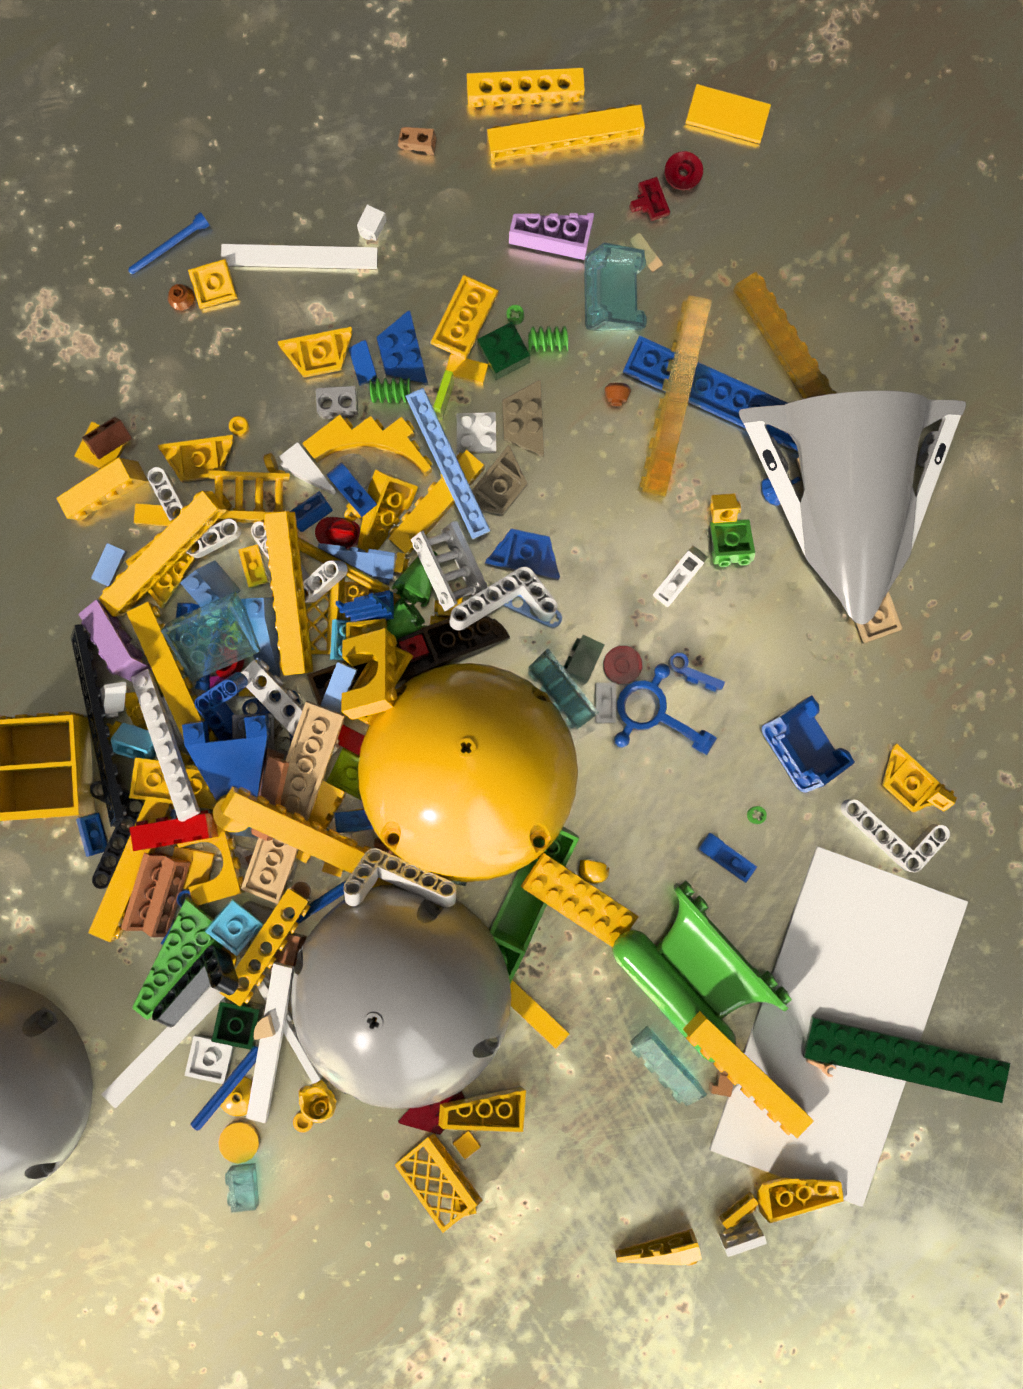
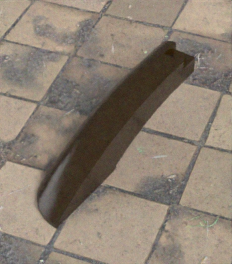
[307,616,510,706]

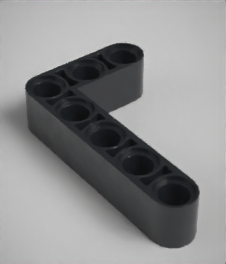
[90,781,145,889]
[152,945,239,1028]

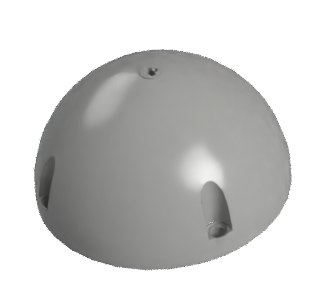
[291,884,511,1109]
[0,980,93,1202]

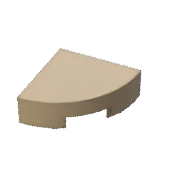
[254,1015,276,1040]

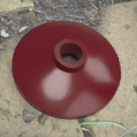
[664,151,703,190]

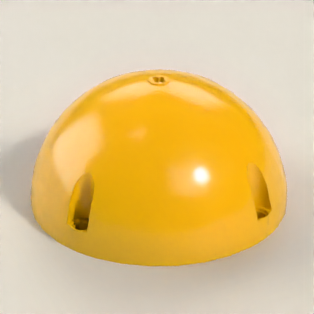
[358,663,578,882]

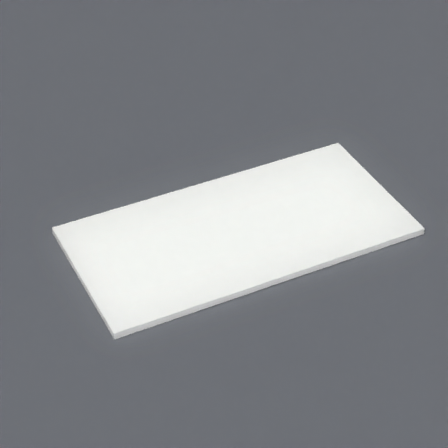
[709,846,968,1207]

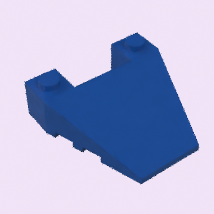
[182,714,271,801]

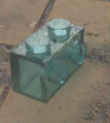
[225,1163,259,1213]

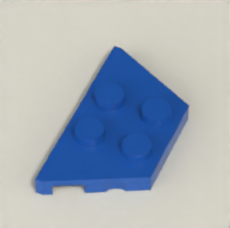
[376,311,428,385]
[485,529,560,580]

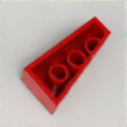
[129,810,218,851]

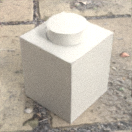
[357,204,387,241]

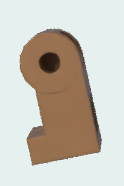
[398,127,437,155]
[708,1070,733,1097]

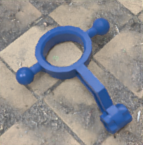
[614,663,717,755]

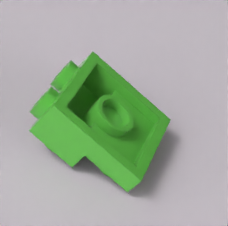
[709,519,755,567]

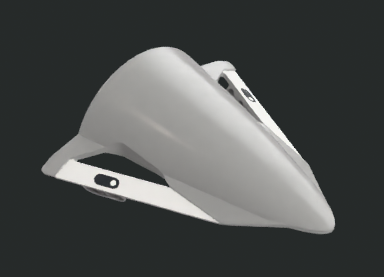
[739,391,966,625]

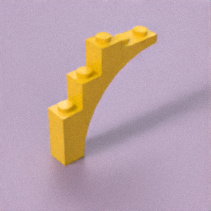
[302,415,433,477]

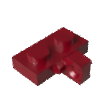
[629,177,670,221]

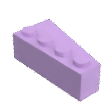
[509,213,594,260]
[79,599,152,682]

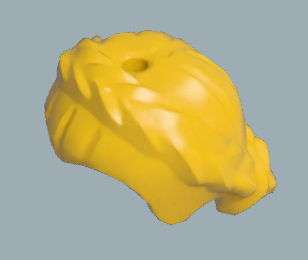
[298,1080,337,1123]

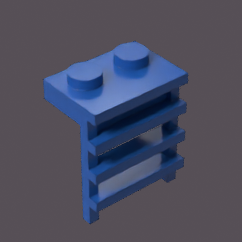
[336,590,394,622]

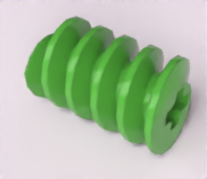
[528,326,568,352]
[370,378,411,403]

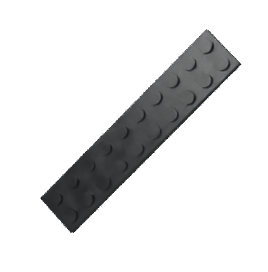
[70,624,126,827]

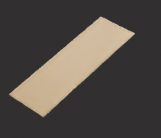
[629,232,663,272]

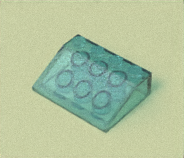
[161,591,261,681]
[528,649,599,730]

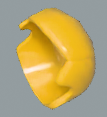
[579,860,609,884]

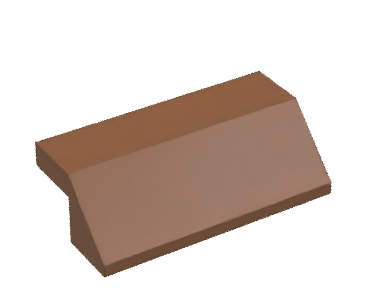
[251,748,289,841]
[121,853,190,937]

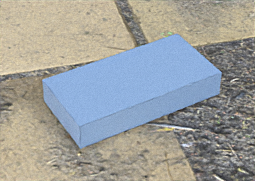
[91,543,127,586]

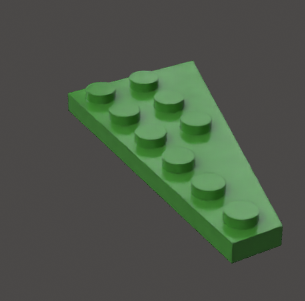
[132,897,223,1020]

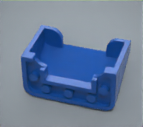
[762,695,855,793]

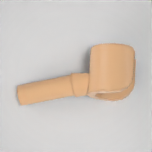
[806,1058,836,1077]

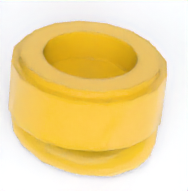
[344,503,362,521]

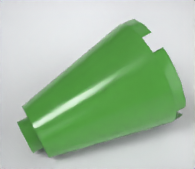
[392,551,438,607]
[386,596,427,640]

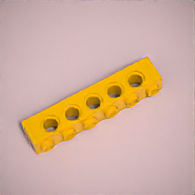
[467,68,585,107]
[220,887,311,1006]

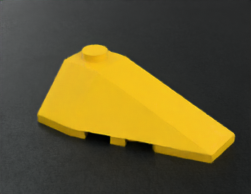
[357,469,418,553]
[757,1178,844,1223]
[615,1229,702,1265]

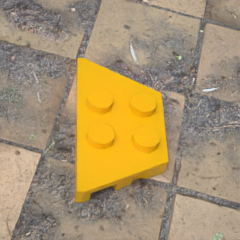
[277,327,353,378]
[158,435,235,483]
[882,743,949,812]

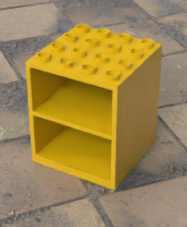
[0,711,95,821]

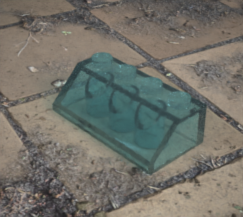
[630,1025,707,1106]

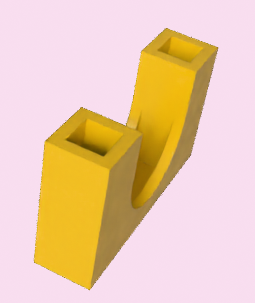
[341,628,397,720]
[178,825,245,906]

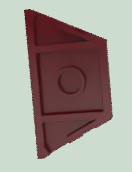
[398,1090,465,1135]

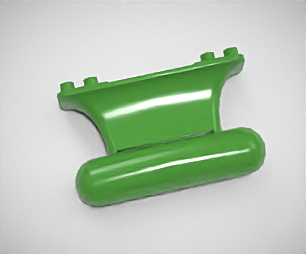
[613,880,792,1062]

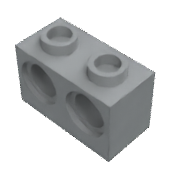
[316,386,358,419]

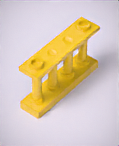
[209,468,290,523]

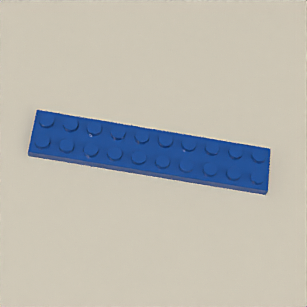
[623,335,798,452]

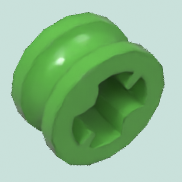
[507,305,524,325]
[747,806,767,824]

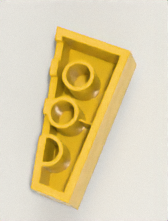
[57,457,149,521]
[296,780,347,863]
[439,1087,526,1132]

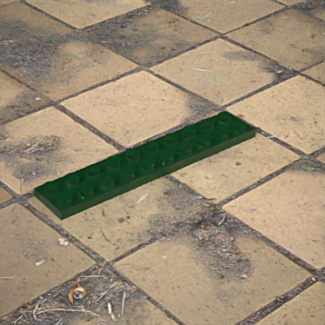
[803,1017,1011,1103]

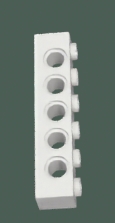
[241,660,340,755]

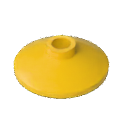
[220,1076,253,1116]

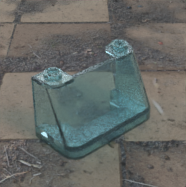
[584,242,647,331]

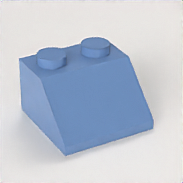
[180,560,241,616]

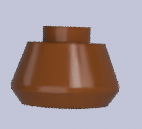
[168,284,194,311]
[604,382,631,406]

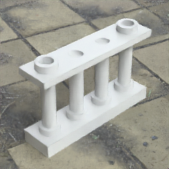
[411,521,488,612]

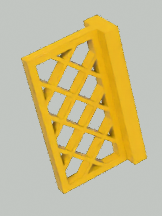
[306,575,345,655]
[395,1133,483,1233]

